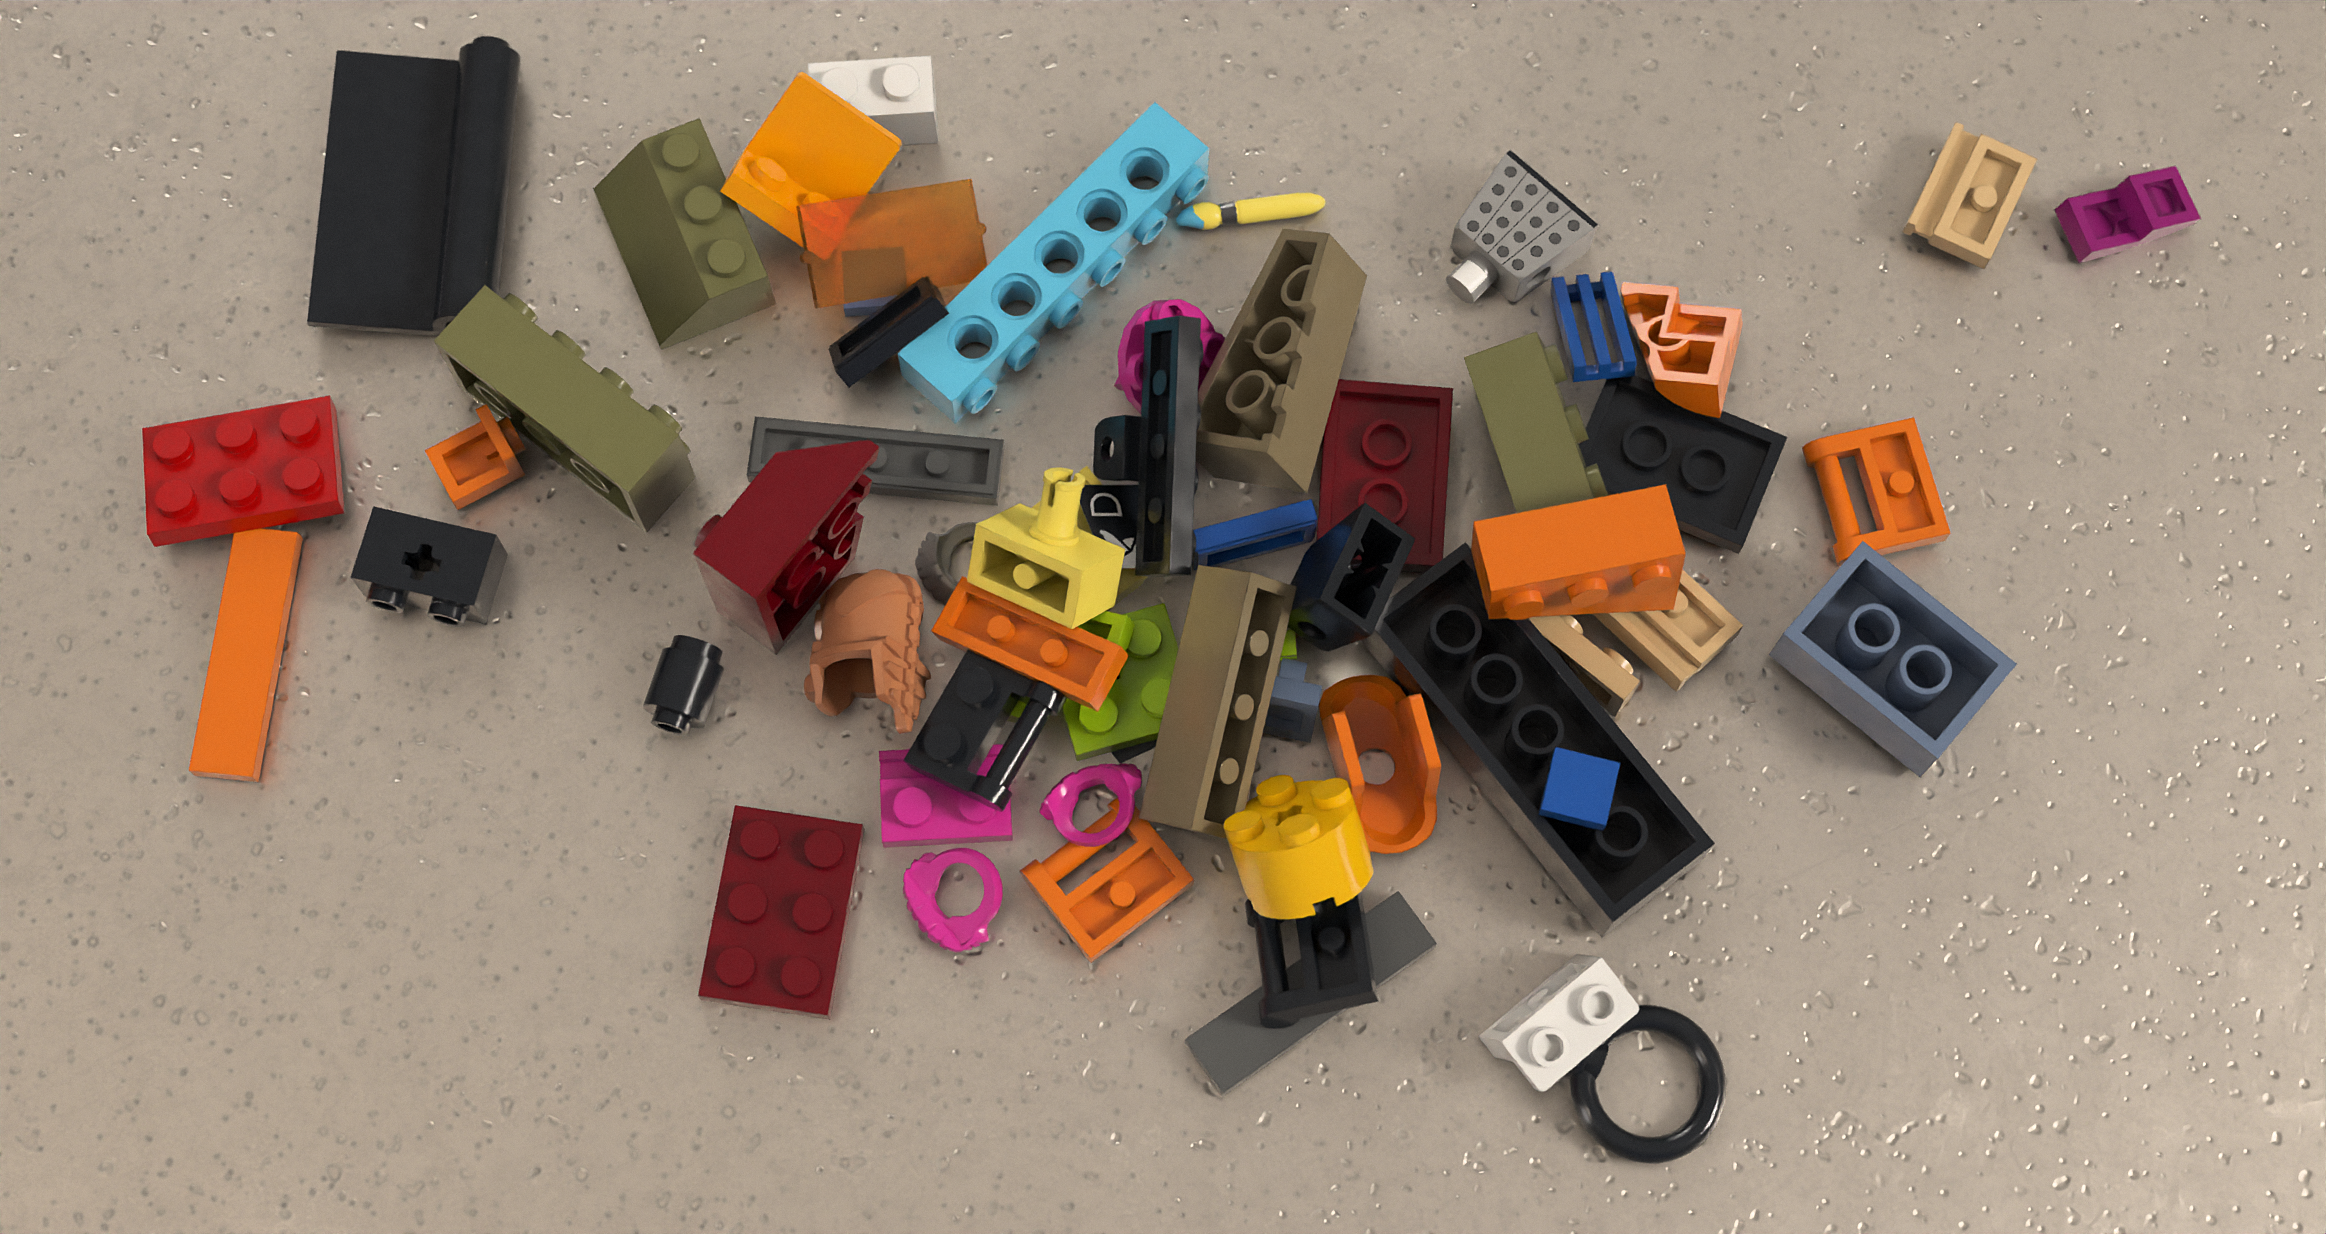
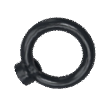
[1563,1004,1726,1164]

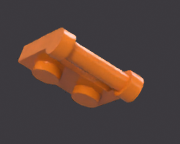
[1802,417,1951,566]
[1020,797,1194,963]

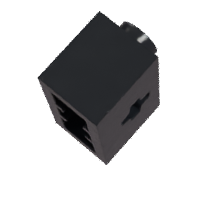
[350,506,508,627]

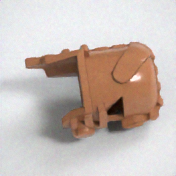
[804,569,931,734]

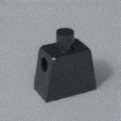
[1287,503,1416,652]

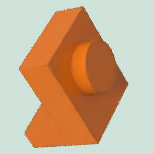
[425,404,526,510]

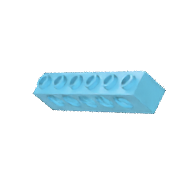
[898,102,1209,424]

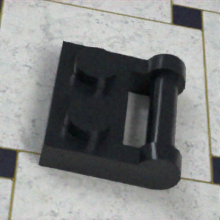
[903,650,1067,812]
[1245,892,1379,1029]

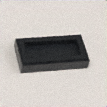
[829,275,949,387]

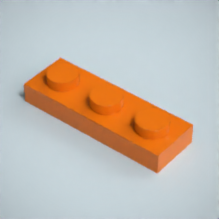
[931,576,1129,712]

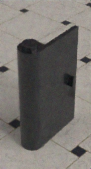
[307,36,521,336]

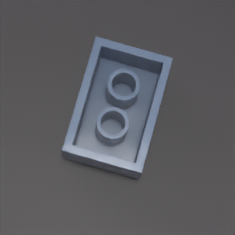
[1769,541,2017,777]

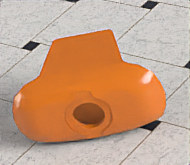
[1319,675,1441,854]

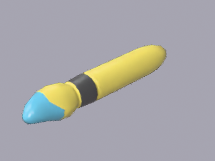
[1176,193,1326,230]

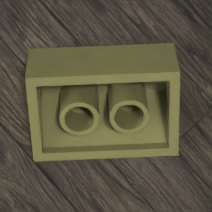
[593,118,776,350]

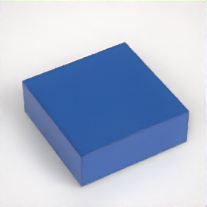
[1538,747,1620,831]

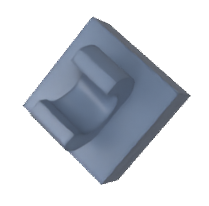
[1263,658,1322,743]

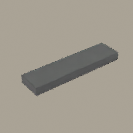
[747,416,1004,506]
[1185,891,1437,1097]

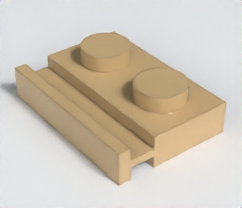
[1903,122,2037,269]
[1593,569,1744,692]

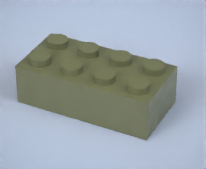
[434,285,696,533]

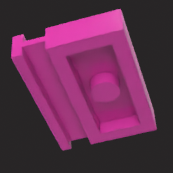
[879,744,1013,848]

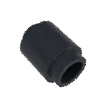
[643,635,724,736]

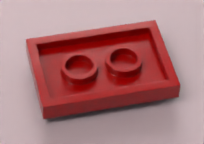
[142,395,345,547]

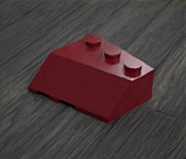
[693,440,880,655]

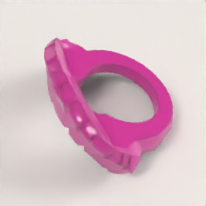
[1039,763,1142,847]
[903,848,1003,952]

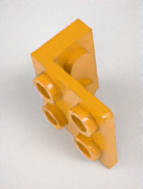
[720,72,902,262]

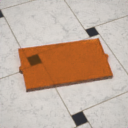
[796,178,987,309]

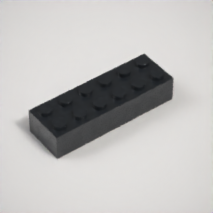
[1361,542,1715,938]

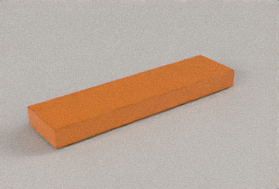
[189,528,303,782]

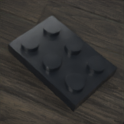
[1579,375,1787,554]

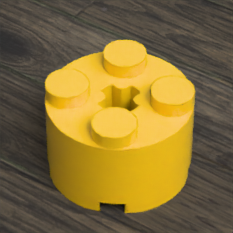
[1223,775,1374,919]

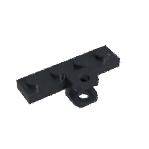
[1093,316,1203,577]

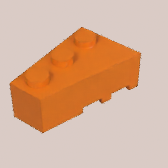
[1471,484,1686,620]

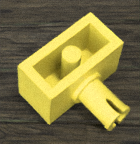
[967,467,1125,629]

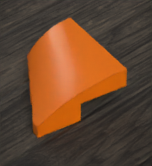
[1621,282,1742,418]

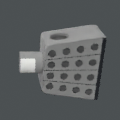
[1446,150,1598,304]

